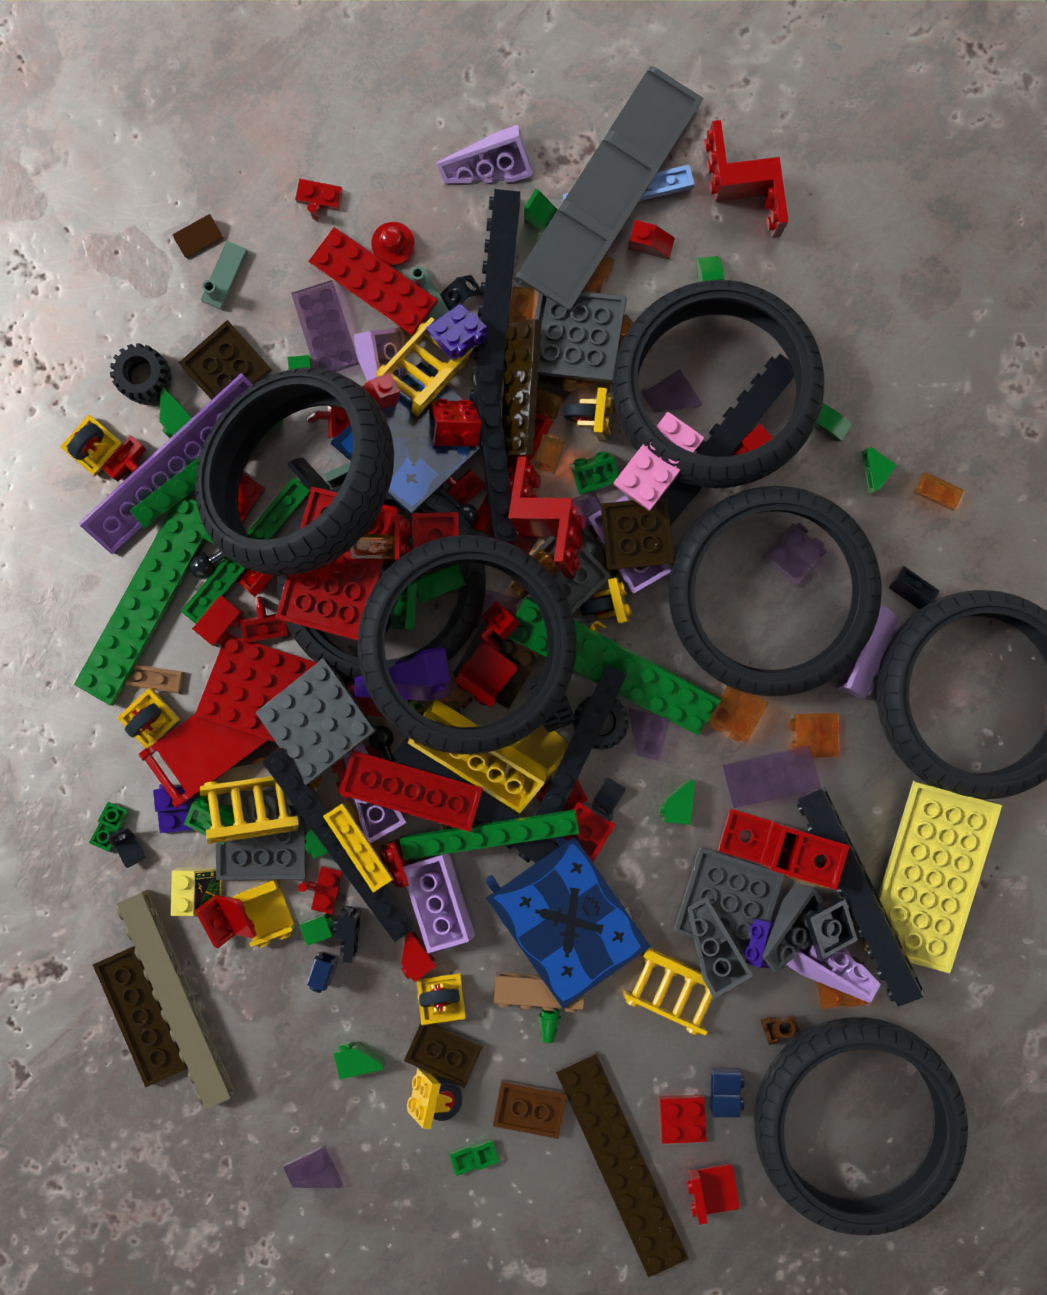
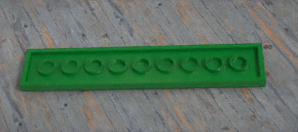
[73,496,206,706]
[508,596,721,736]

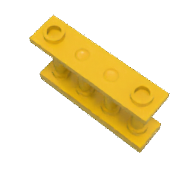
[376,317,473,417]
[200,775,299,844]
[323,800,393,893]
[623,948,724,1036]

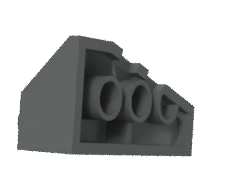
[762,884,824,972]
[688,897,754,999]

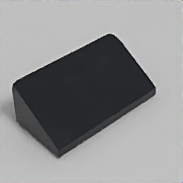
[287,457,330,491]
[889,566,940,610]

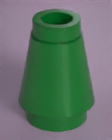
[539,1009,561,1043]

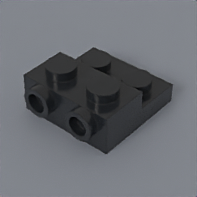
[805,896,858,959]
[333,906,361,963]

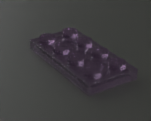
[291,280,359,372]
[723,745,821,808]

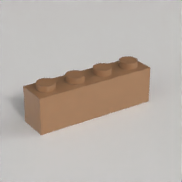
[494,972,584,1012]

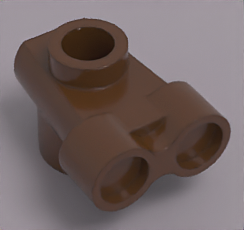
[760,1015,800,1045]

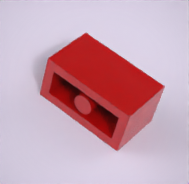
[192,595,245,647]

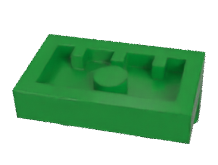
[569,451,619,494]
[390,583,417,630]
[184,796,235,845]

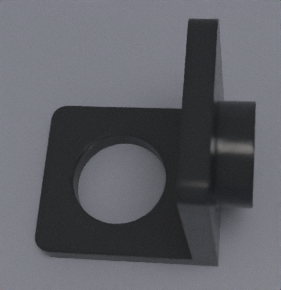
[440,275,480,311]
[592,778,626,821]
[107,826,146,868]

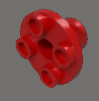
[371,222,415,266]

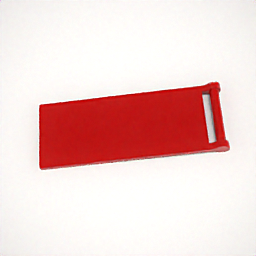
[138,714,268,808]

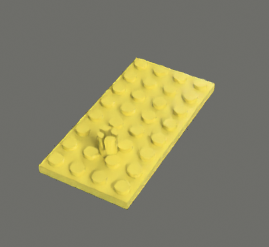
[863,780,1002,973]

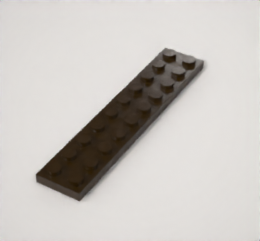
[556,1052,689,1278]

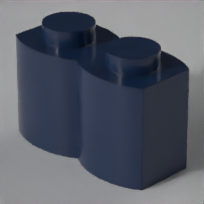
[306,951,339,993]
[710,1068,745,1117]

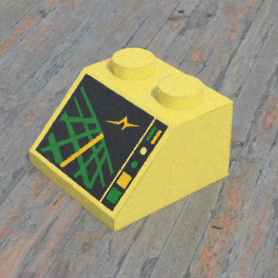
[171,867,222,916]

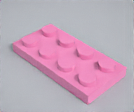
[613,412,705,511]

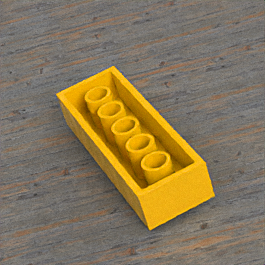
[408,699,547,813]

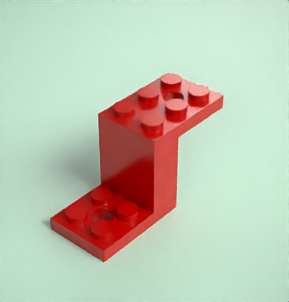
[704,120,789,238]
[508,457,585,579]
[717,808,849,890]

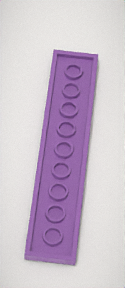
[79,373,252,554]

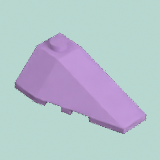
[437,124,533,183]
[353,328,406,382]
[786,940,881,1003]

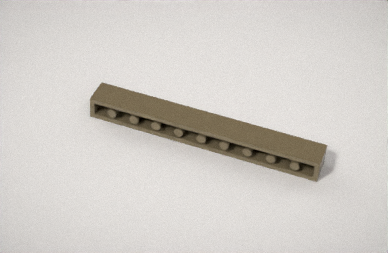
[117,890,235,1109]

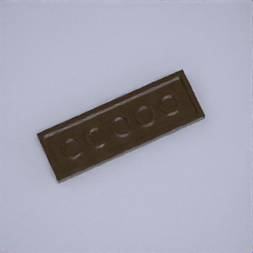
[502,319,542,456]
[93,945,188,1088]

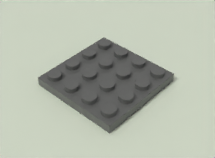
[534,292,627,383]
[256,658,378,785]
[216,790,306,880]
[673,846,785,955]

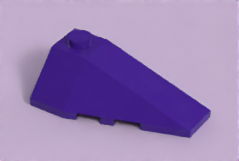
[354,647,450,701]

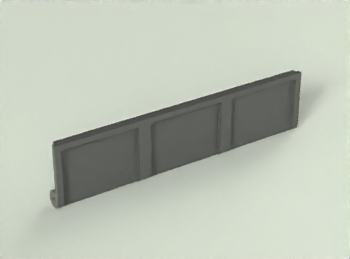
[514,66,704,311]

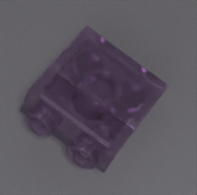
[762,523,827,586]

